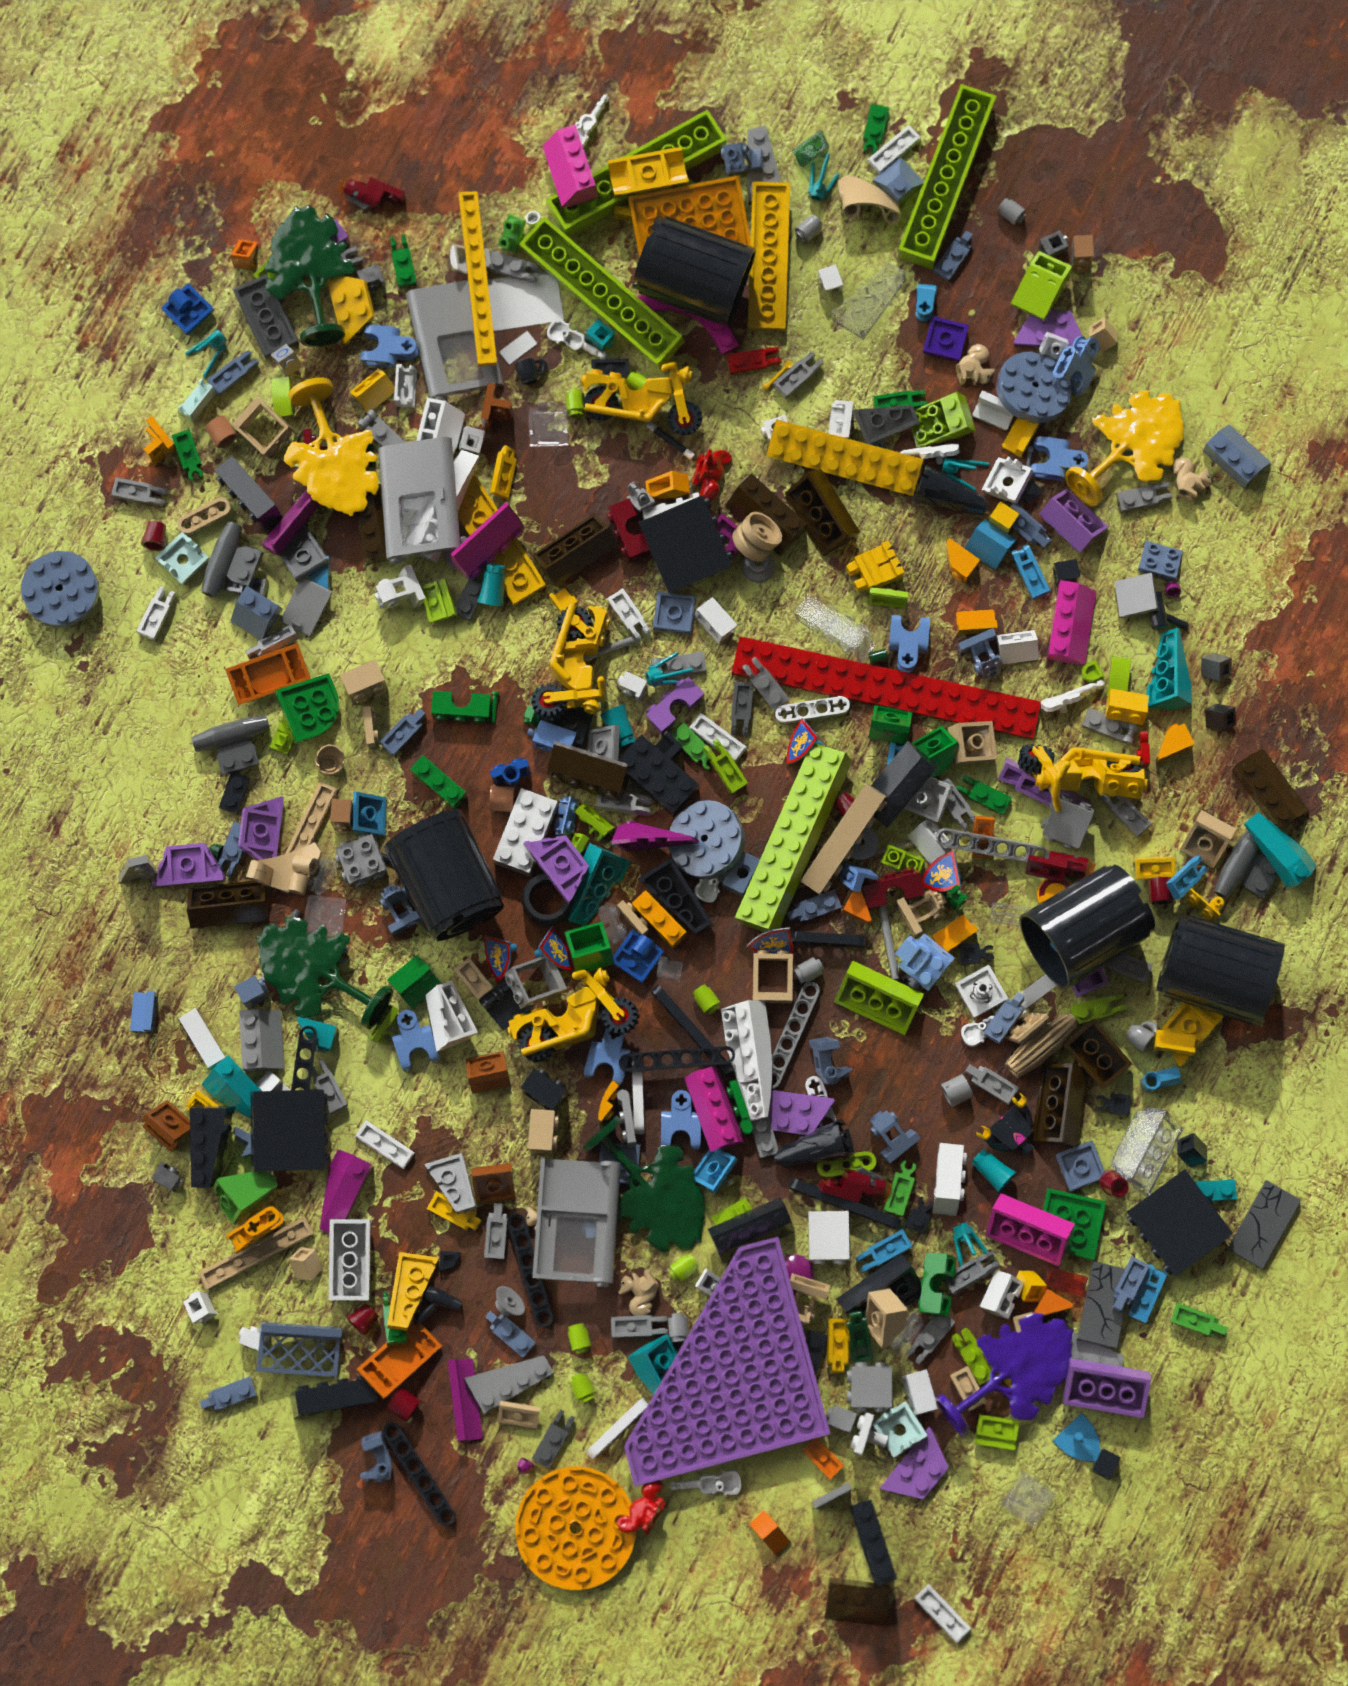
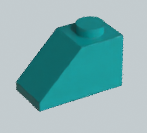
[297,1017,338,1053]

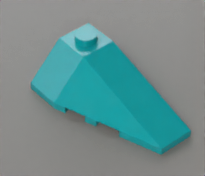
[1147,628,1192,710]
[1244,812,1316,888]
[568,843,631,926]
[202,1055,261,1118]
[628,1334,677,1395]

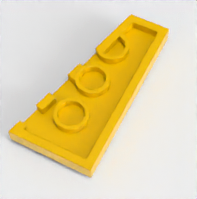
[387,1252,439,1331]

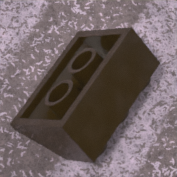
[1063,1019,1133,1090]
[824,1577,890,1626]

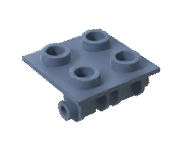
[1138,541,1182,582]

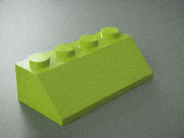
[834,961,924,1035]

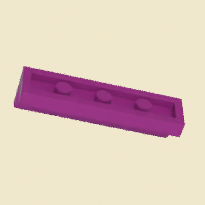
[261,489,321,556]
[448,1358,483,1442]

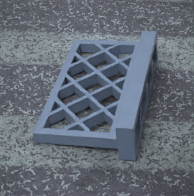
[256,1322,342,1377]

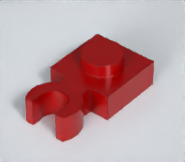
[1136,732,1150,767]

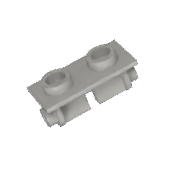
[627,482,656,512]

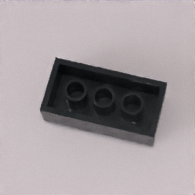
[618,735,699,818]

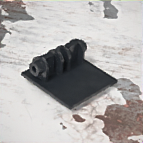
[479,980,533,1031]

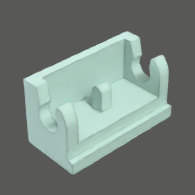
[178,379,216,422]

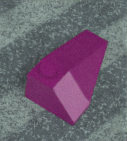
[612,821,699,851]
[319,1149,374,1234]

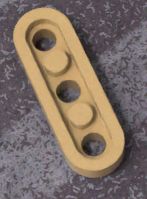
[178,497,232,535]

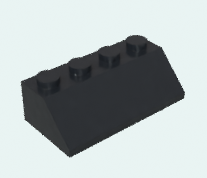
[871,741,938,828]
[708,1197,795,1264]
[836,1254,921,1319]

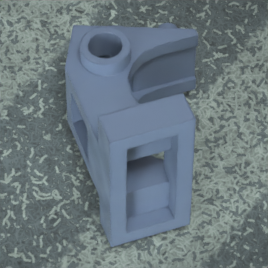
[721,142,763,175]
[957,628,1003,680]
[380,884,421,936]
[809,1037,852,1085]
[870,1110,921,1163]
[360,1431,392,1482]

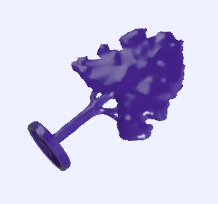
[936,1313,1074,1438]

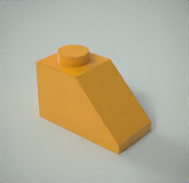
[645,471,690,500]
[946,538,980,583]
[1156,723,1195,764]

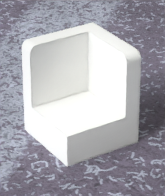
[818,265,843,292]

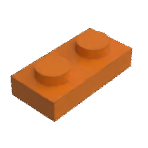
[802,1437,844,1480]

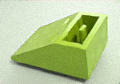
[1011,251,1072,320]
[911,392,976,448]

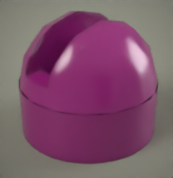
[1165,581,1181,598]
[517,1457,535,1475]

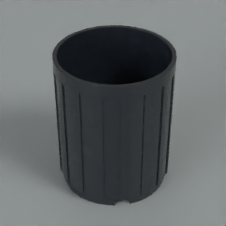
[632,216,756,327]
[384,809,505,942]
[1019,864,1155,990]
[1156,915,1285,1027]

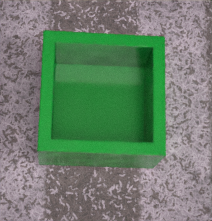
[565,921,615,972]

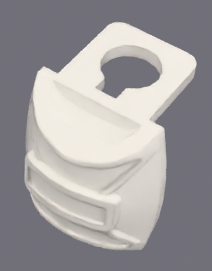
[450,245,491,274]

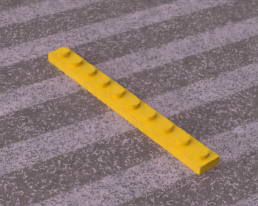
[458,191,497,367]

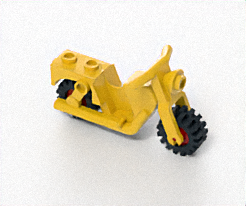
[581,362,703,436]
[531,604,611,721]
[1018,744,1148,812]
[508,968,640,1062]

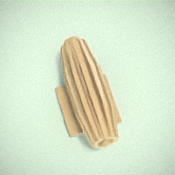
[1005,1012,1078,1078]

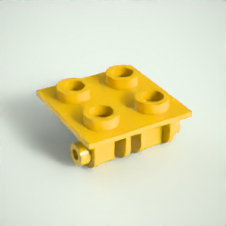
[1185,888,1224,922]

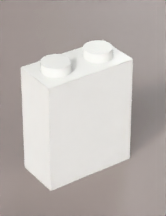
[808,1211,849,1265]

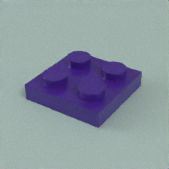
[923,316,969,362]

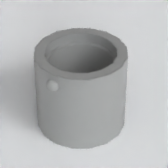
[941,1074,973,1107]

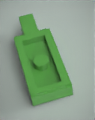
[1170,1303,1228,1337]

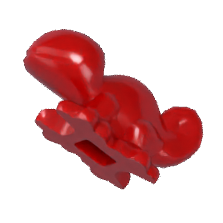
[691,449,732,501]
[617,1480,666,1535]

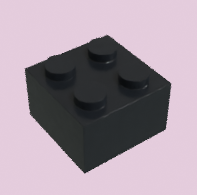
[520,1069,568,1113]

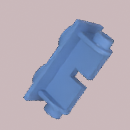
[553,796,579,839]

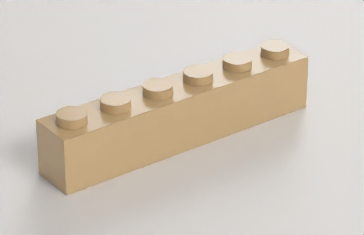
[801,784,887,894]

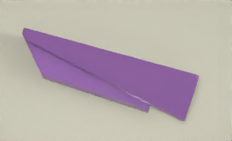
[998,757,1091,806]

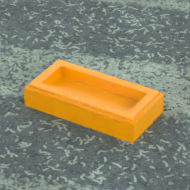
[146,416,176,454]

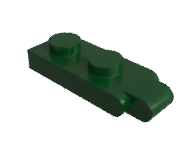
[846,1310,874,1364]

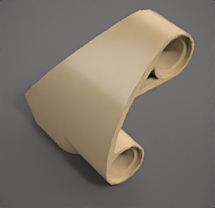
[838,175,901,225]
[246,842,322,895]

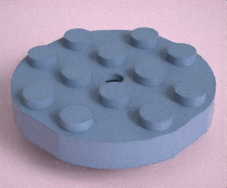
[996,352,1072,423]
[21,551,99,628]
[668,800,745,879]

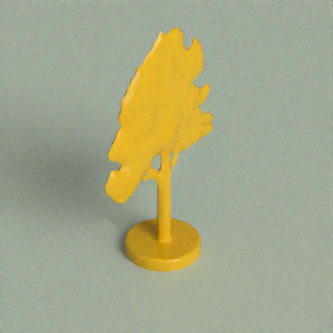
[284,377,379,516]
[1065,390,1184,506]

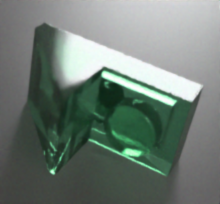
[792,130,830,167]

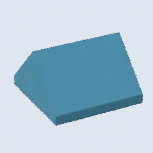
[964,519,1017,570]
[353,791,386,836]
[694,1149,738,1195]

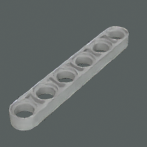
[936,828,1049,862]
[771,982,819,1090]

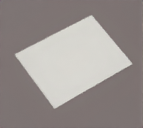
[488,271,564,331]

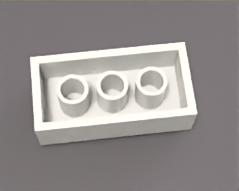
[493,788,558,877]
[329,1219,371,1300]

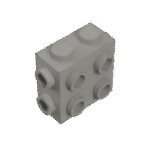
[1041,795,1094,849]
[335,833,388,888]
[847,1362,892,1412]

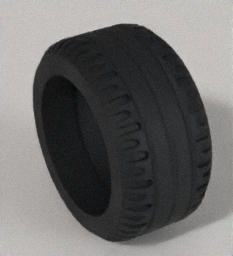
[522,873,573,926]

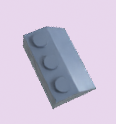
[1203,424,1271,489]

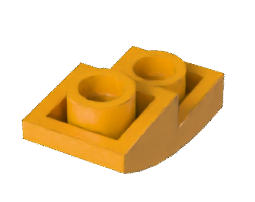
[598,1081,619,1124]

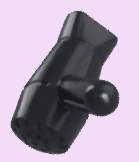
[1149,592,1189,630]
[414,1286,462,1325]

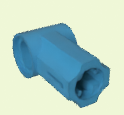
[1140,1066,1181,1092]

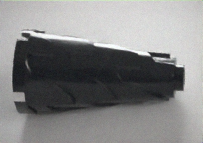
[912,465,989,515]
[775,1119,854,1168]

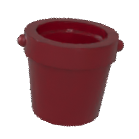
[141,521,166,551]
[834,792,855,818]
[1099,1169,1129,1197]
[346,1303,379,1336]

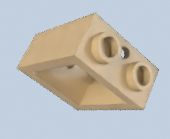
[232,397,294,458]
[753,950,793,1004]

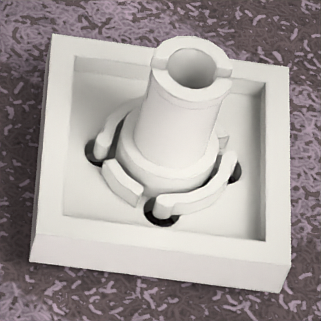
[904,777,953,822]
[954,965,1008,1018]
[850,1413,888,1455]

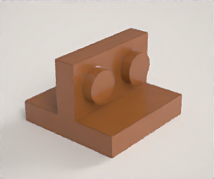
[481,383,513,432]
[465,1051,511,1094]
[142,1100,190,1152]
[471,1163,516,1204]

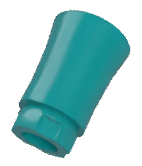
[478,564,506,606]
[600,705,636,749]
[971,1149,1017,1193]

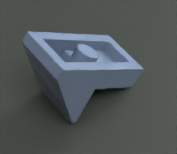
[232,1127,251,1159]

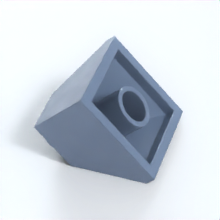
[873,157,924,206]

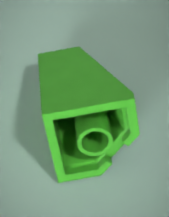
[213,1171,278,1225]

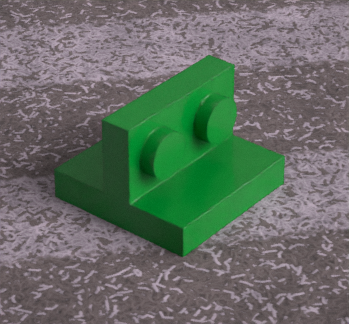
[868,704,912,745]
[387,955,442,1010]

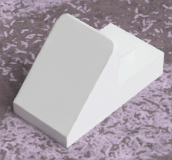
[255,1070,290,1091]
[696,1269,721,1296]

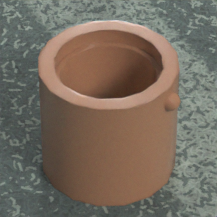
[205,415,238,448]
[490,784,515,813]

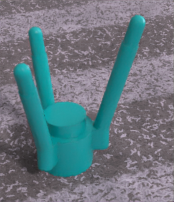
[807,153,839,201]
[185,330,227,378]
[942,457,990,492]
[645,652,694,687]
[952,1222,994,1266]

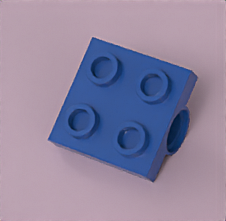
[161,283,215,336]
[490,758,531,786]
[613,929,665,984]

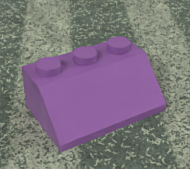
[1039,488,1109,553]

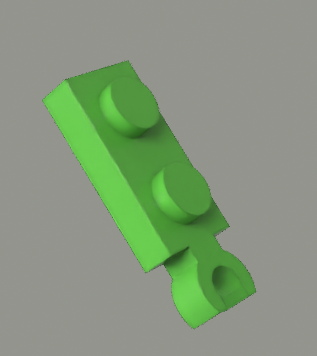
[671,723,711,771]
[884,1160,916,1217]

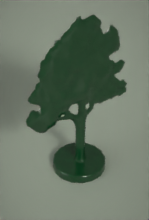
[265,205,355,347]
[256,916,393,1030]
[582,1116,705,1252]

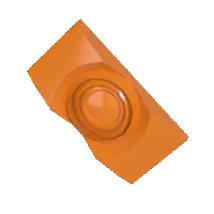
[225,643,311,705]
[356,1317,442,1399]

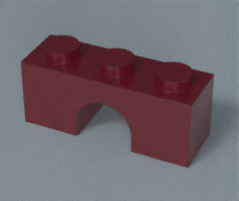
[607,498,651,563]
[862,867,925,909]

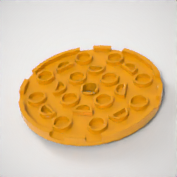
[515,1466,636,1590]

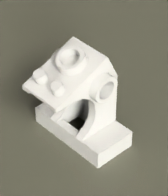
[374,565,426,611]

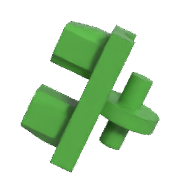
[498,214,526,253]

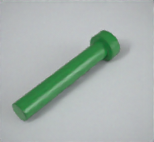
[490,691,500,723]

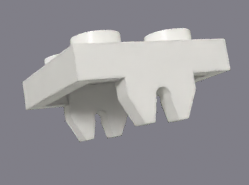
[982,457,1033,504]

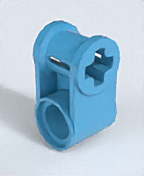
[916,284,937,322]

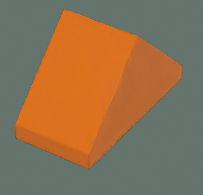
[231,239,258,270]
[843,890,872,925]
[1032,1289,1073,1316]
[749,1511,791,1555]

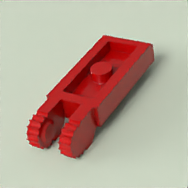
[727,346,782,374]

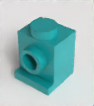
[585,319,615,351]

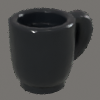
[515,358,548,385]

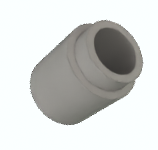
[998,198,1026,225]
[795,215,823,243]
[793,957,824,984]
[668,1313,689,1342]

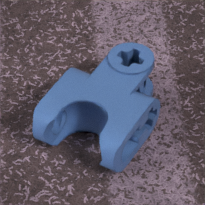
[360,324,419,368]
[1053,336,1099,396]
[1030,436,1088,481]
[889,615,930,673]
[392,1010,440,1072]
[584,1028,631,1086]
[661,1090,701,1150]

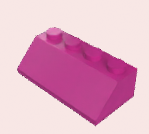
[542,125,598,208]
[451,502,524,581]
[1047,580,1096,666]
[685,1067,745,1152]
[985,1194,1075,1266]

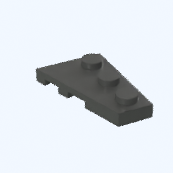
[853,405,920,444]

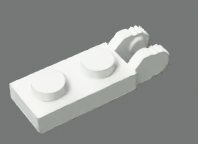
[137,586,176,641]
[607,589,651,642]

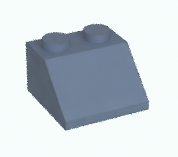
[230,586,283,640]

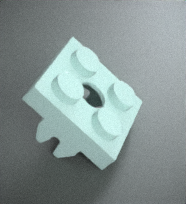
[155,532,209,586]
[872,1401,928,1458]

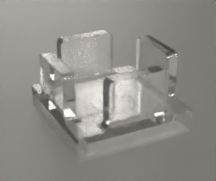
[528,402,568,446]

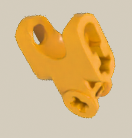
[225,1207,284,1254]

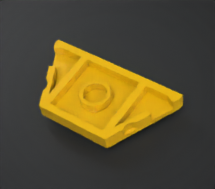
[327,276,375,345]
[1161,1003,1224,1068]

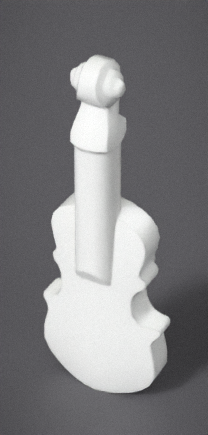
[575,95,609,148]
[547,319,608,359]
[900,444,959,464]
[1041,680,1105,713]
[694,871,727,903]
[961,1009,1027,1047]
[669,1470,741,1496]

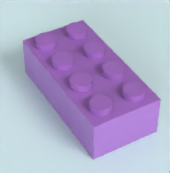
[1063,1358,1151,1418]

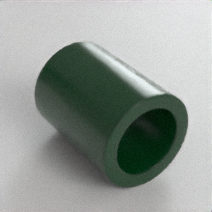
[868,648,889,665]

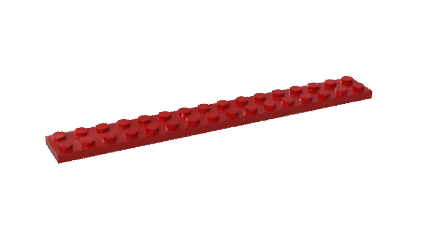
[731,636,1041,740]

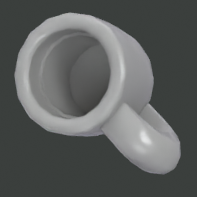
[1126,1021,1159,1052]

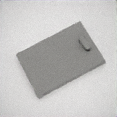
[280,578,333,636]

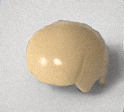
[315,744,344,776]

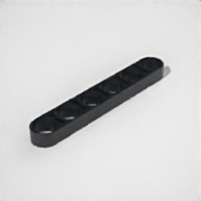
[651,984,734,1077]
[291,1025,318,1090]
[619,1046,735,1073]
[788,1178,901,1230]
[508,1213,553,1328]
[383,1423,456,1526]

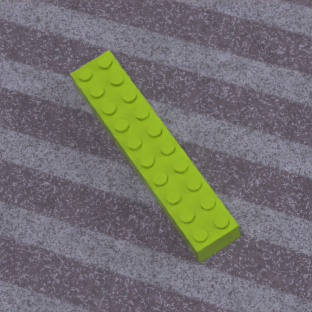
[897,84,996,270]
[546,109,727,237]
[519,216,685,370]
[735,743,852,932]

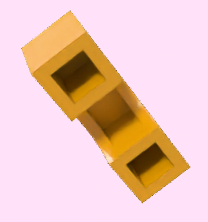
[632,890,687,949]

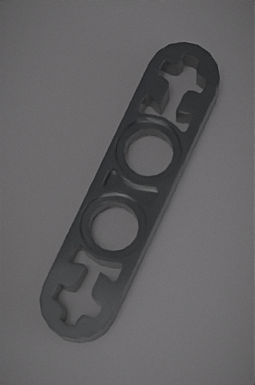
[791,931,866,948]

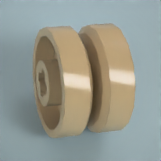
[732,512,782,561]

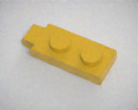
[490,445,516,499]
[427,1191,482,1231]
[827,1318,849,1373]

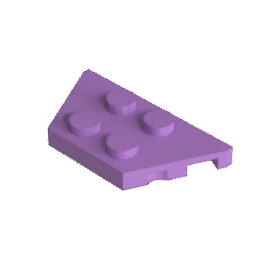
[1013,310,1082,349]
[238,796,284,860]
[523,835,589,904]
[151,843,226,887]
[768,1090,836,1135]
[880,1427,949,1499]

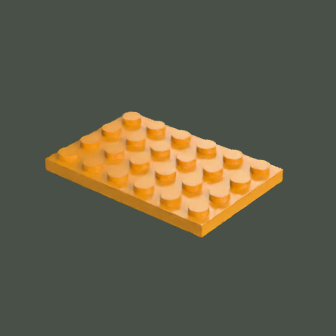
[628,175,751,258]

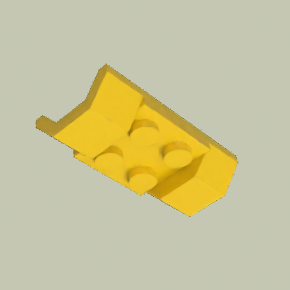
[608,147,689,197]

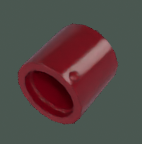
[1147,877,1174,905]
[387,1387,421,1422]

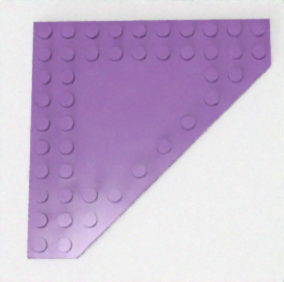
[624,1237,830,1486]

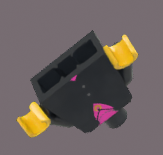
[976,1093,1034,1155]

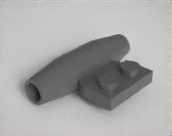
[201,522,264,598]
[191,715,270,776]
[1214,830,1277,900]

